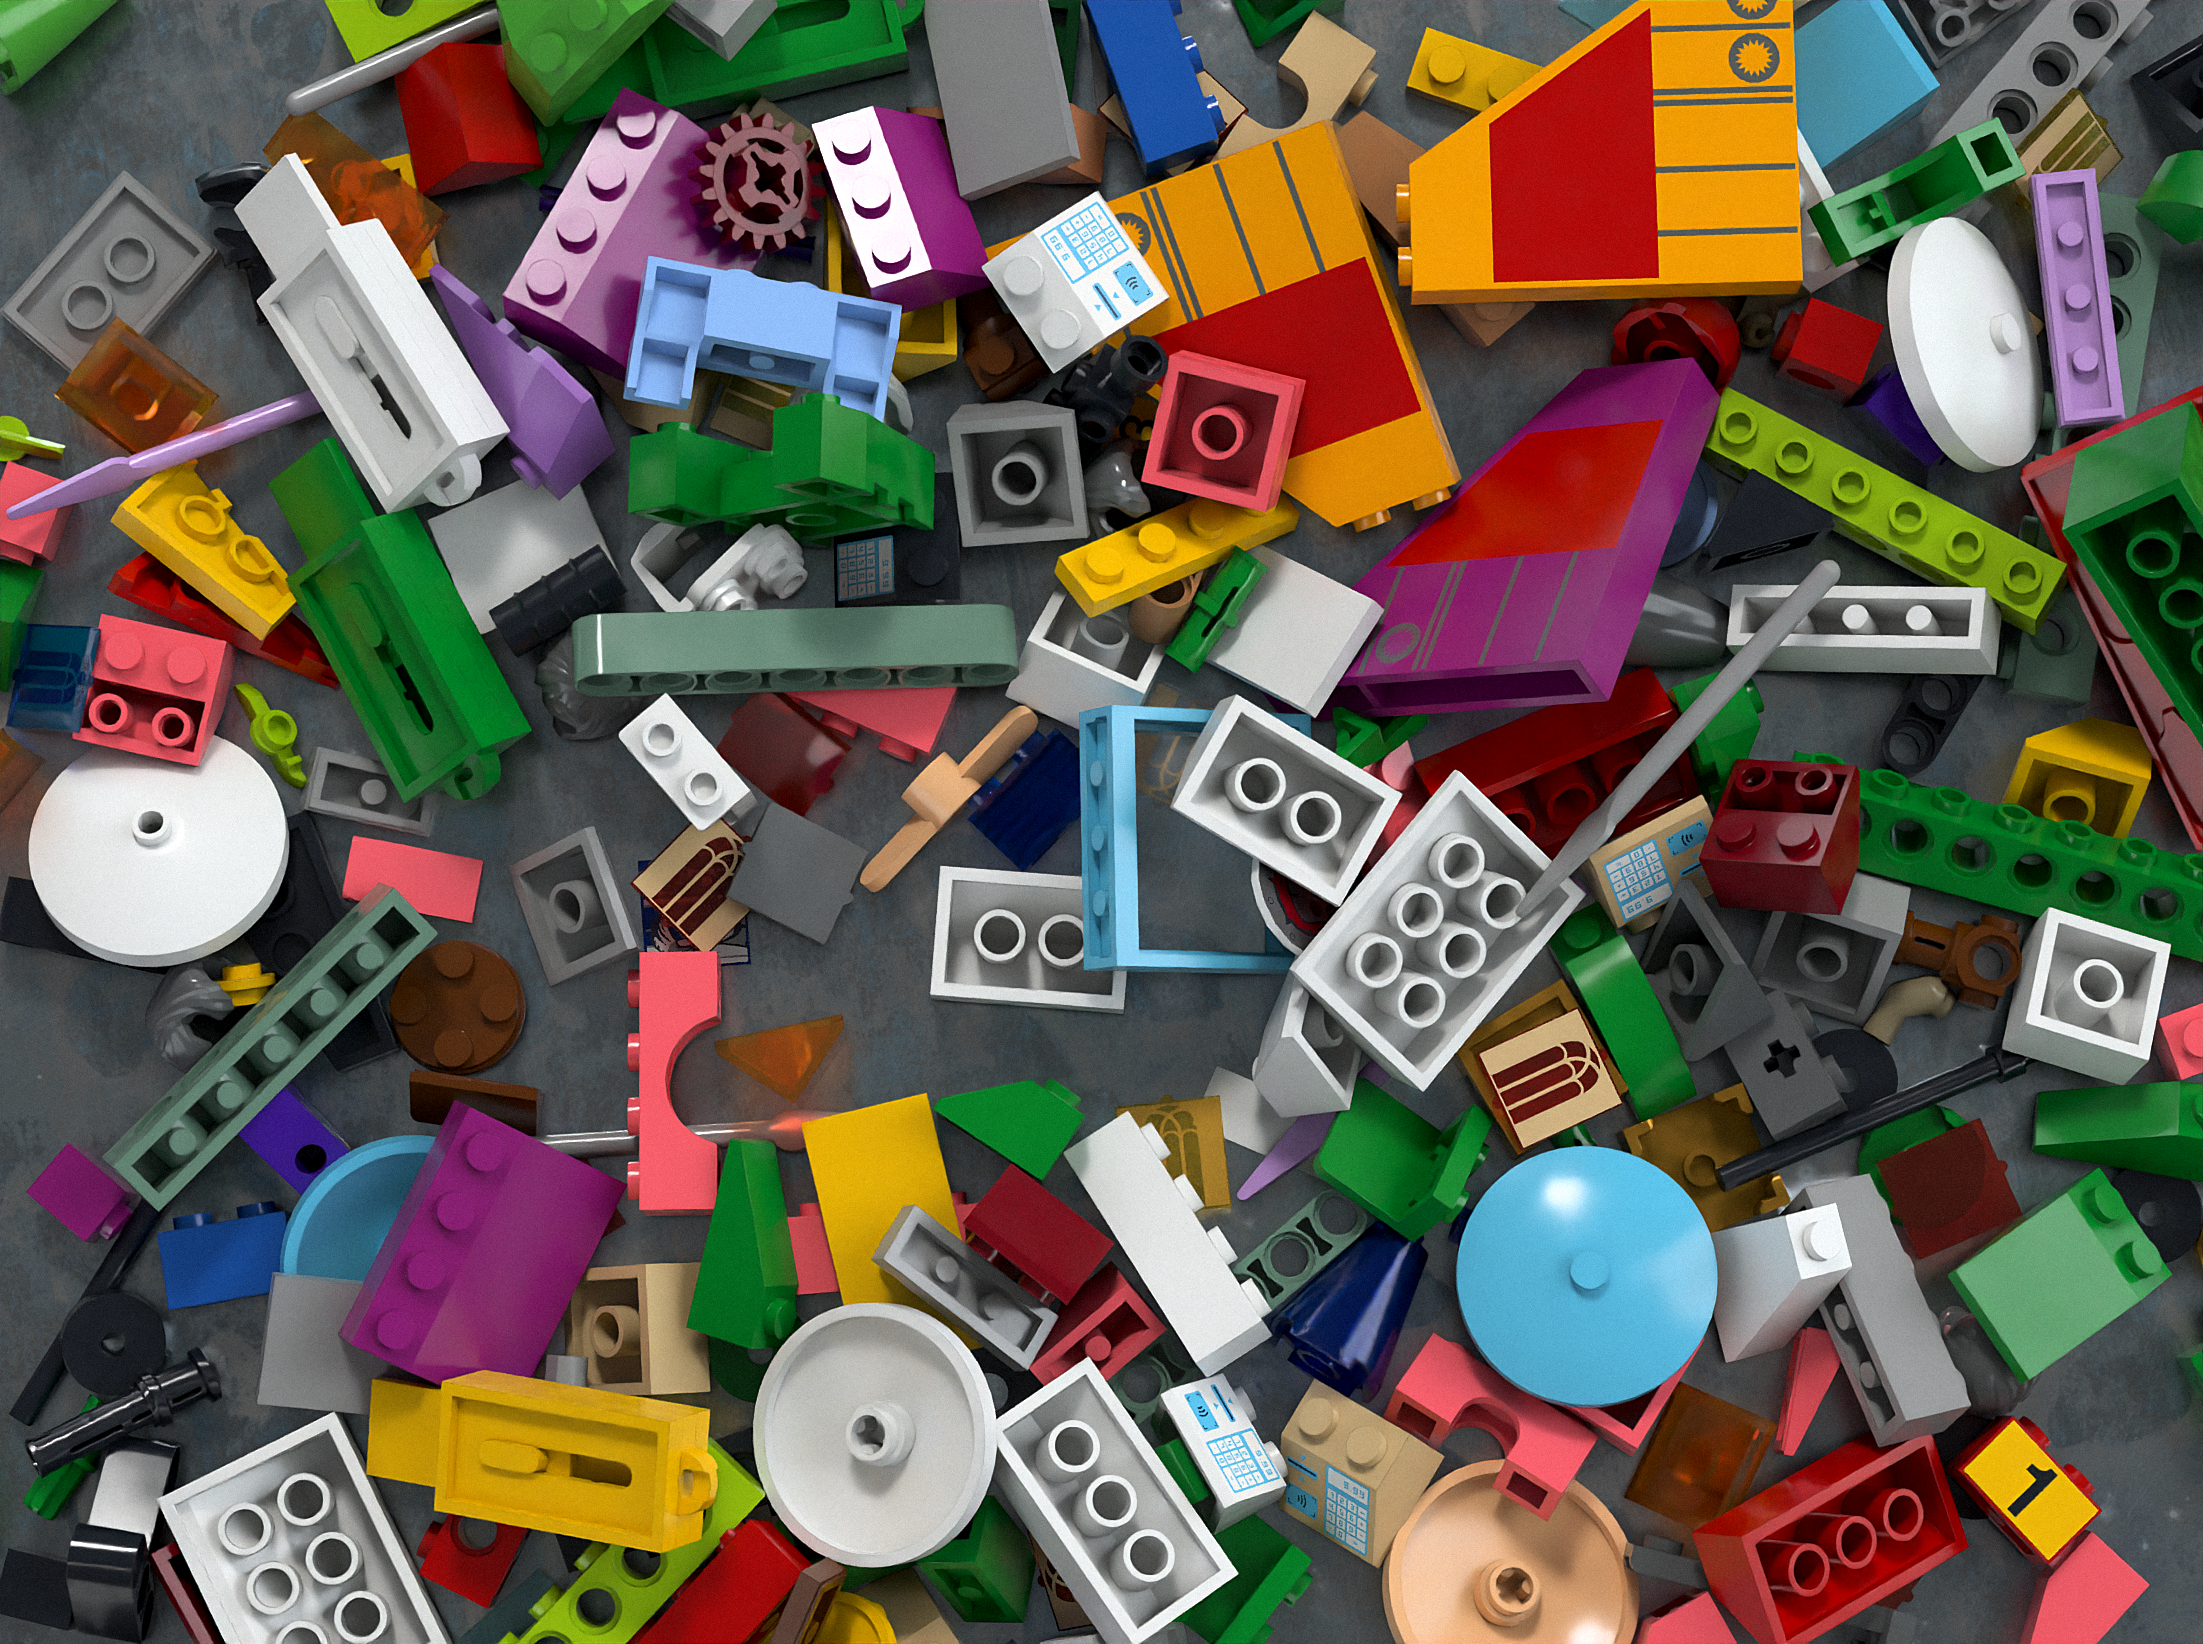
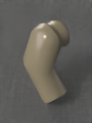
[1734,283,1811,348]
[1862,974,1956,1047]

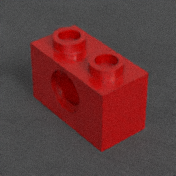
[1770,297,1884,406]
[416,1513,533,1609]

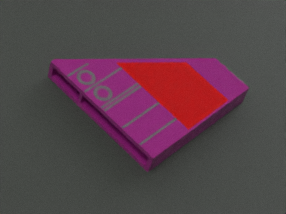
[1259,357,1721,722]

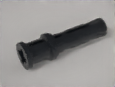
[23,1347,222,1479]

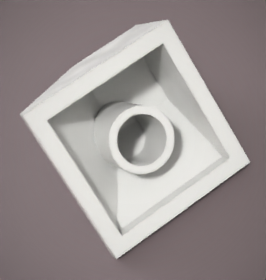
[1252,955,1362,1118]

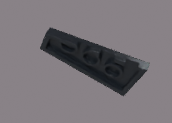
[242,810,400,1073]

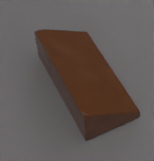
[409,1069,544,1136]

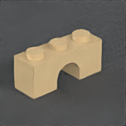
[1210,10,1379,163]

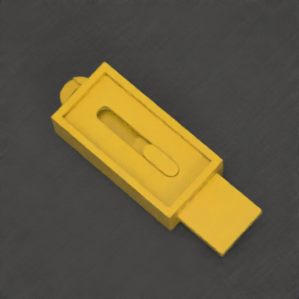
[366,1370,719,1553]

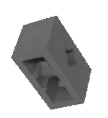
[1723,988,1850,1142]

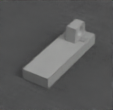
[871,1205,1059,1371]

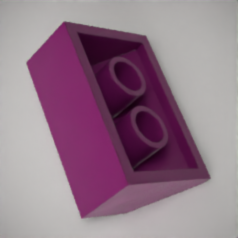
[811,106,993,314]

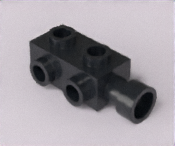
[1042,335,1168,470]

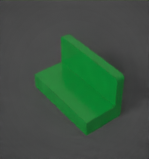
[916,1495,1037,1623]

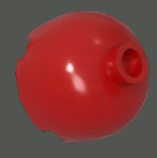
[1610,296,1741,397]

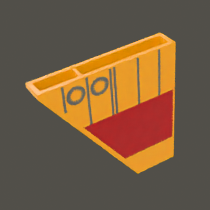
[1396,0,1803,305]
[985,119,1462,532]

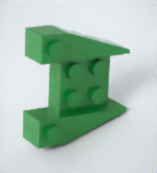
[628,393,935,549]

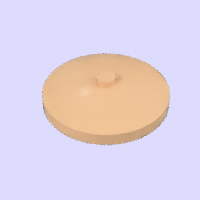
[1382,1459,1640,1644]

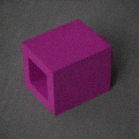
[26,1142,137,1243]

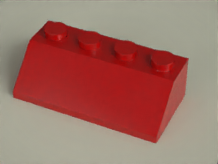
[1414,665,1700,861]
[1692,1430,1969,1644]

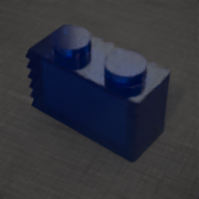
[967,727,1081,873]

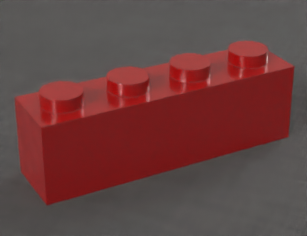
[627,1519,812,1644]

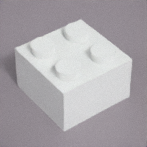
[2002,907,2171,1085]

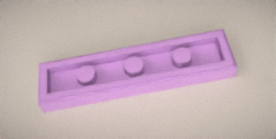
[2028,168,2125,429]

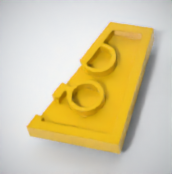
[110,459,298,641]

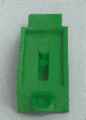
[563,0,925,125]
[268,437,532,803]

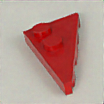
[107,550,341,689]

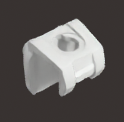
[631,522,808,612]

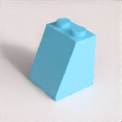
[1794,0,1940,175]

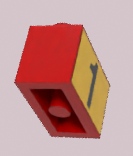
[1943,1416,2103,1565]

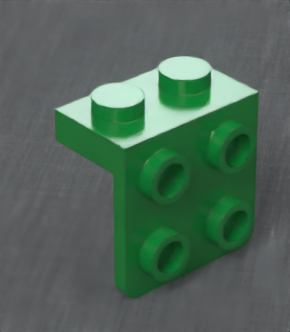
[1313,1078,1494,1243]
[1183,1504,1314,1644]

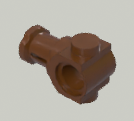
[955,286,1052,402]
[1891,909,2022,1011]

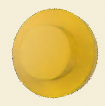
[213,962,276,1006]

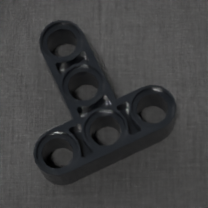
[66,1434,181,1644]

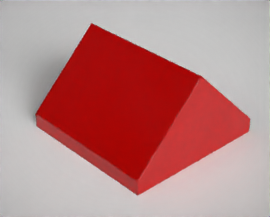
[394,42,545,198]

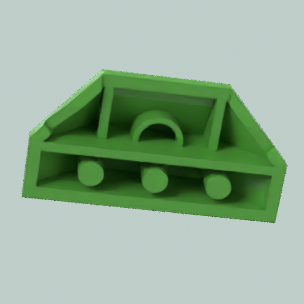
[495,0,675,127]

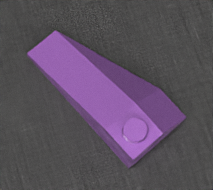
[428,263,616,501]

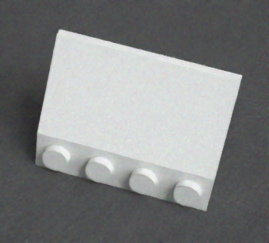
[1289,770,1586,1092]
[156,1412,453,1644]

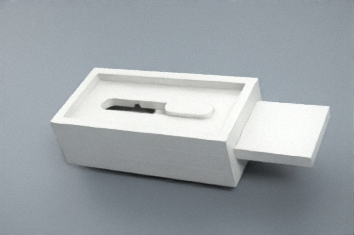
[234,153,510,514]

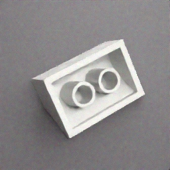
[1170,694,1403,907]
[930,866,1127,1014]

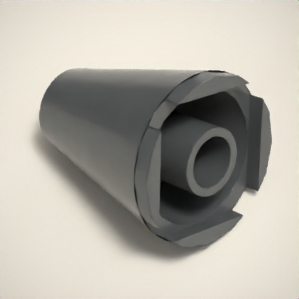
[1622,568,1731,667]

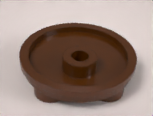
[389,940,526,1076]

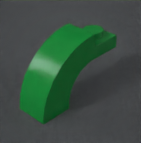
[1807,117,2027,267]
[1546,901,1698,1123]

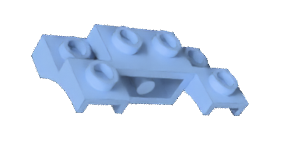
[623,256,902,422]

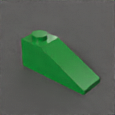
[2032,1081,2203,1182]
[686,1139,799,1349]

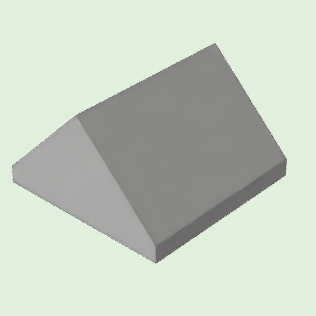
[507,826,643,987]

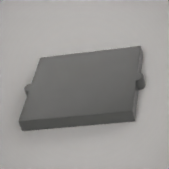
[724,801,869,946]

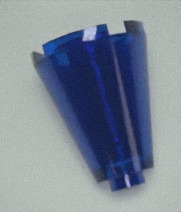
[1267,1220,1429,1403]

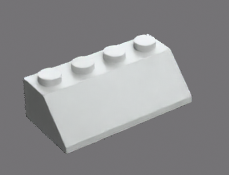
[992,1356,1239,1644]

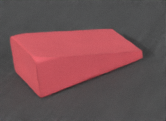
[342,836,484,924]
[1773,1327,1841,1456]

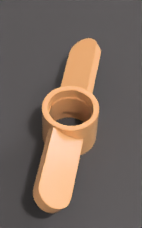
[860,706,1038,892]

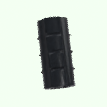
[488,544,628,658]

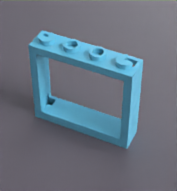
[1079,705,1311,975]

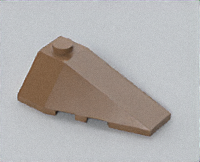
[1335,110,1540,347]

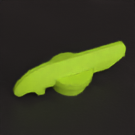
[0,416,65,462]
[233,681,307,788]

